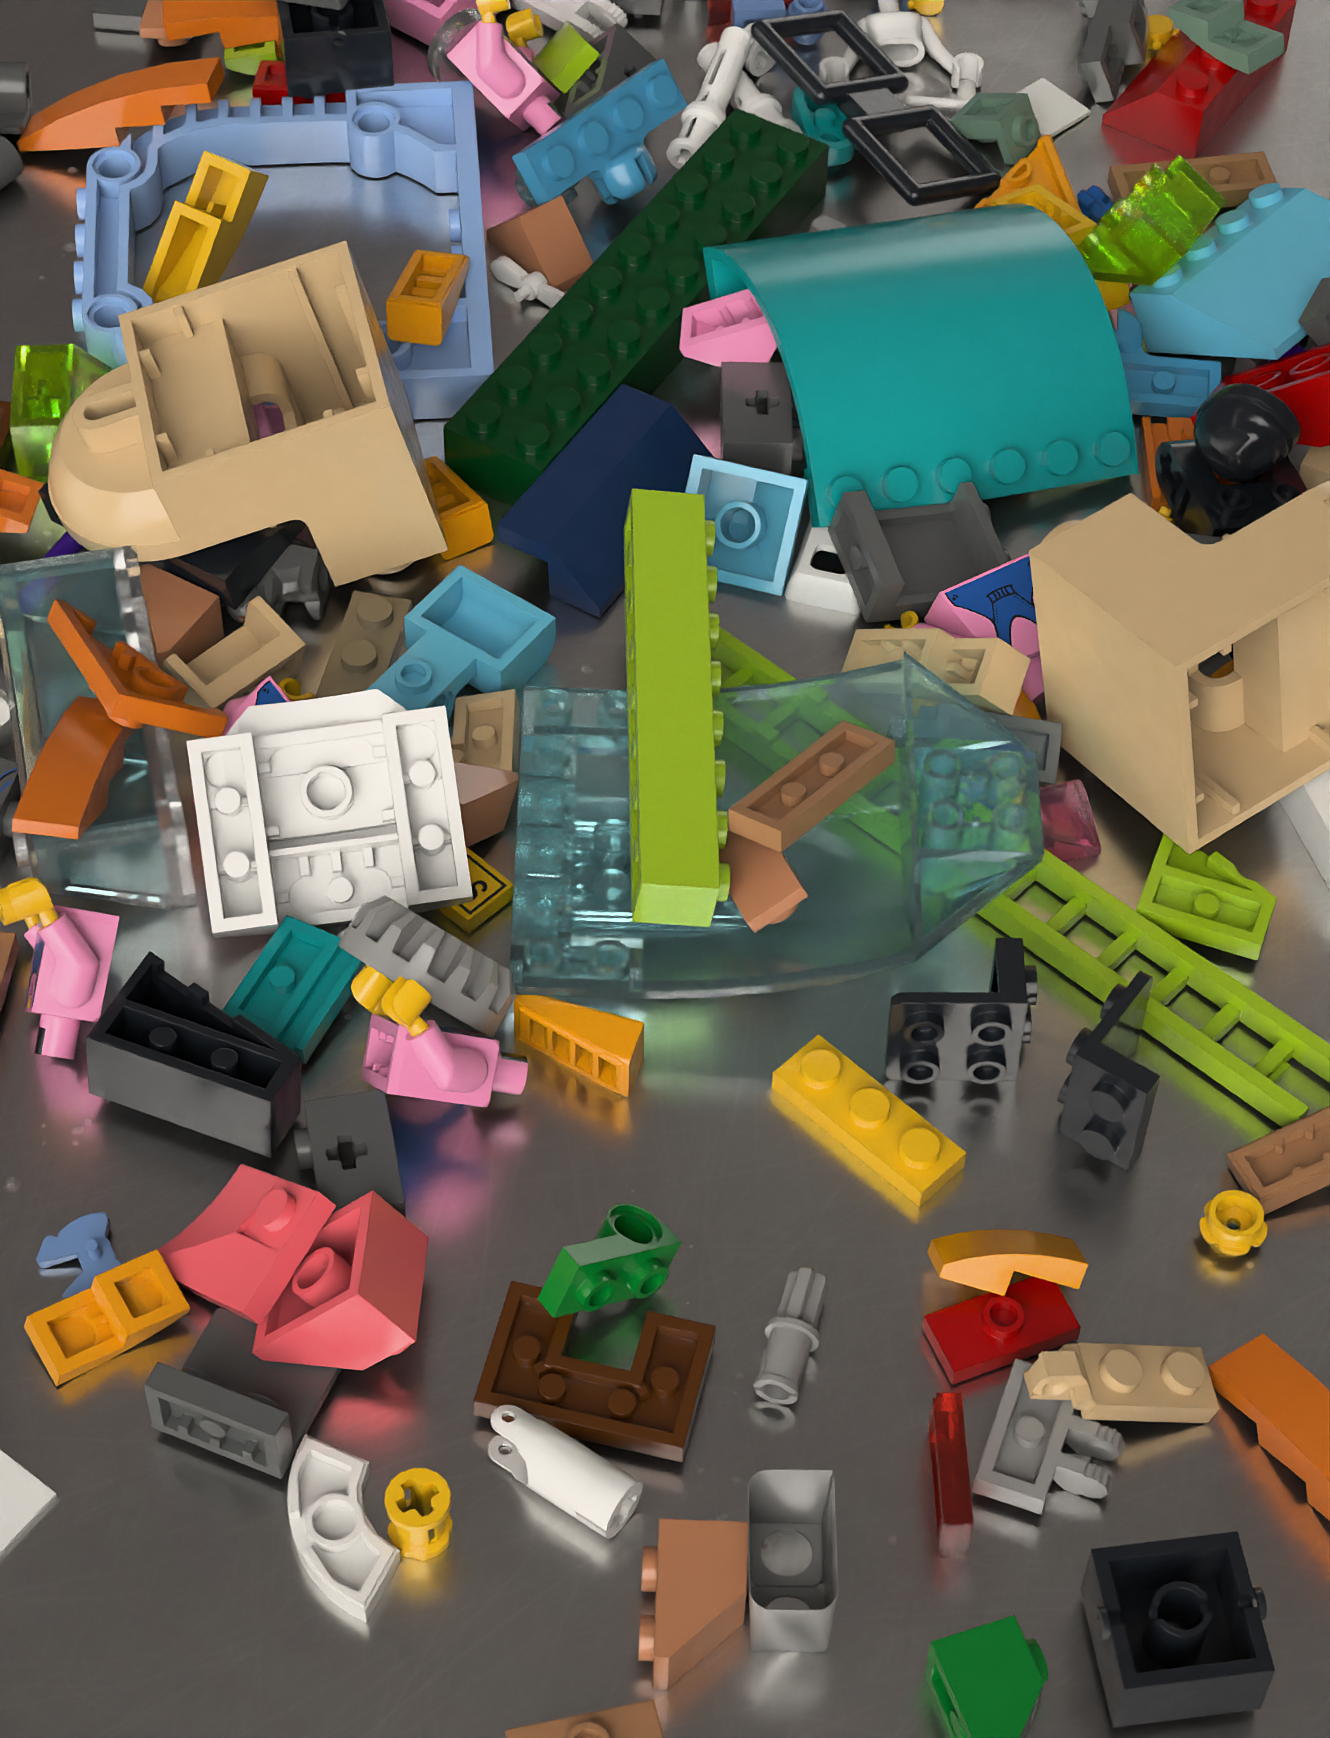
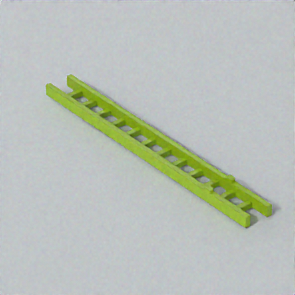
[711,626,1330,1127]

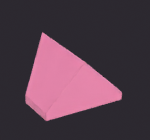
[679,289,777,367]

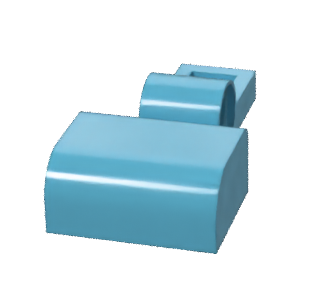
[366,565,556,721]

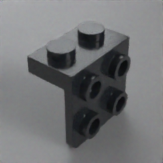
[885,938,1038,1084]
[1057,970,1160,1171]

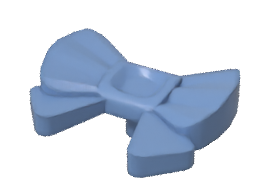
[36,1212,124,1299]

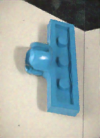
[512,58,687,205]
[1106,307,1221,418]

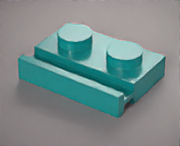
[222,915,367,1064]

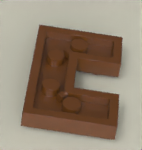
[473,1281,716,1462]

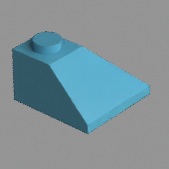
[685,454,809,596]

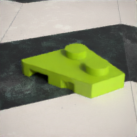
[1136,834,1277,961]

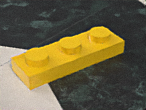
[772,1034,967,1207]

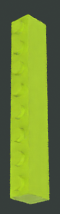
[624,488,730,927]

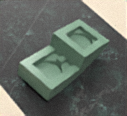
[1169,0,1284,75]

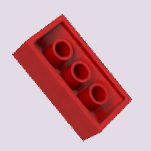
[1102,0,1297,159]

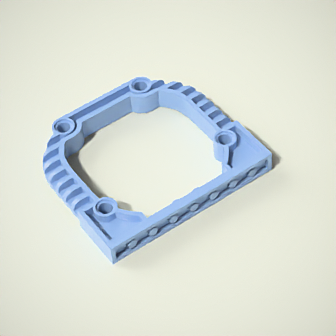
[72,81,494,420]

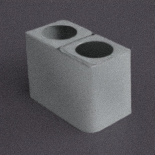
[748,1469,838,1652]

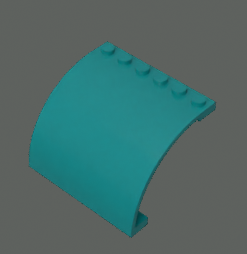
[702,203,1139,528]

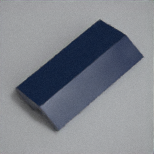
[497,384,715,618]

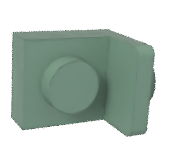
[949,93,1041,165]

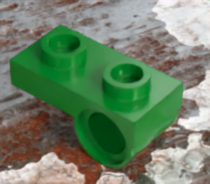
[537,1203,682,1318]

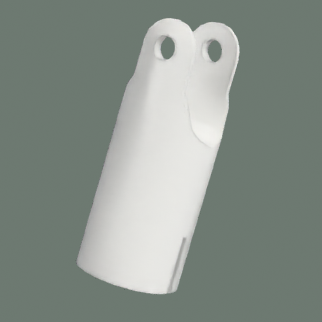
[488,1405,643,1539]

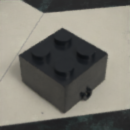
[276,0,394,99]
[1080,1531,1275,1728]

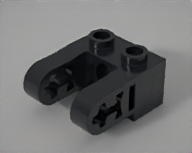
[1155,439,1308,537]

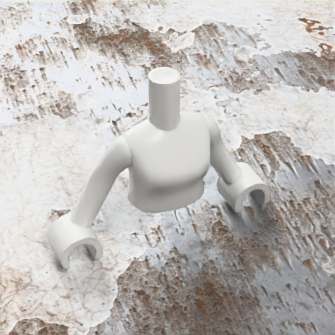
[819,0,984,88]

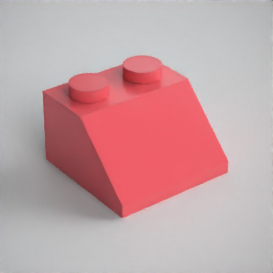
[252,1190,429,1370]

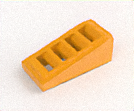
[386,249,469,346]
[424,455,494,560]
[513,989,644,1097]

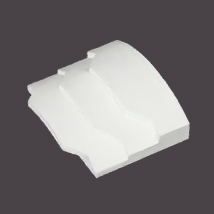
[187,689,473,938]

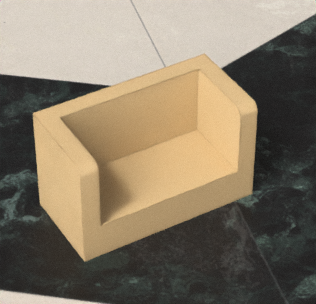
[162,596,306,738]

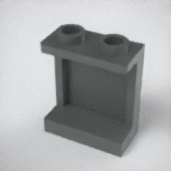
[828,482,1011,623]

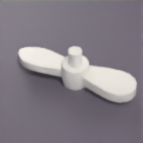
[489,256,565,309]

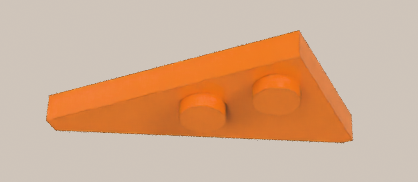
[47,599,229,738]

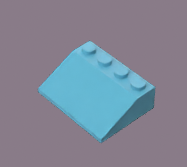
[1129,183,1330,360]

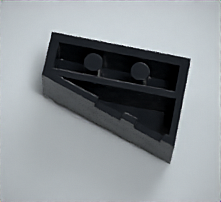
[86,951,301,1158]

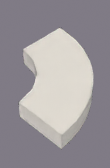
[287,1434,401,1623]

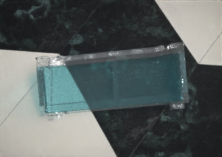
[0,545,198,910]

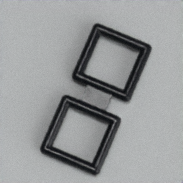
[751,9,1002,206]

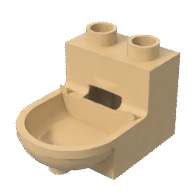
[48,240,448,587]
[1029,481,1330,854]

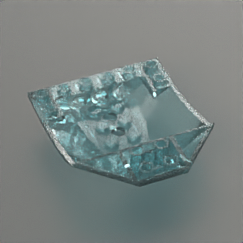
[509,651,1044,999]

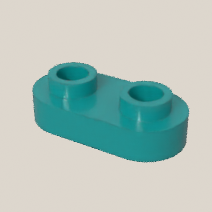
[790,83,855,167]

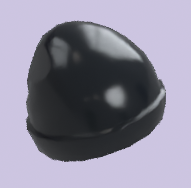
[1193,383,1301,482]

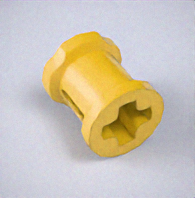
[385,1468,453,1561]

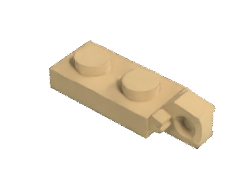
[1024,1342,1220,1423]

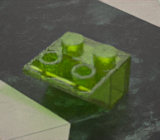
[1077,155,1227,286]
[10,344,113,477]

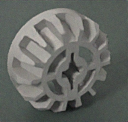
[337,895,516,1037]

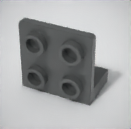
[144,1308,342,1479]

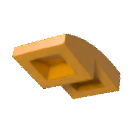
[927,1229,1088,1296]
[24,1249,190,1386]

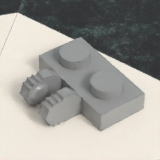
[972,1358,1126,1515]

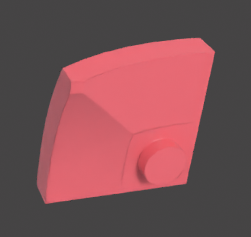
[158,1164,336,1326]

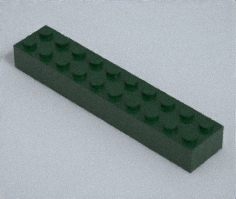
[443,108,829,506]

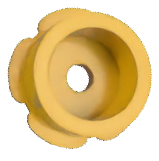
[1199,1190,1268,1256]

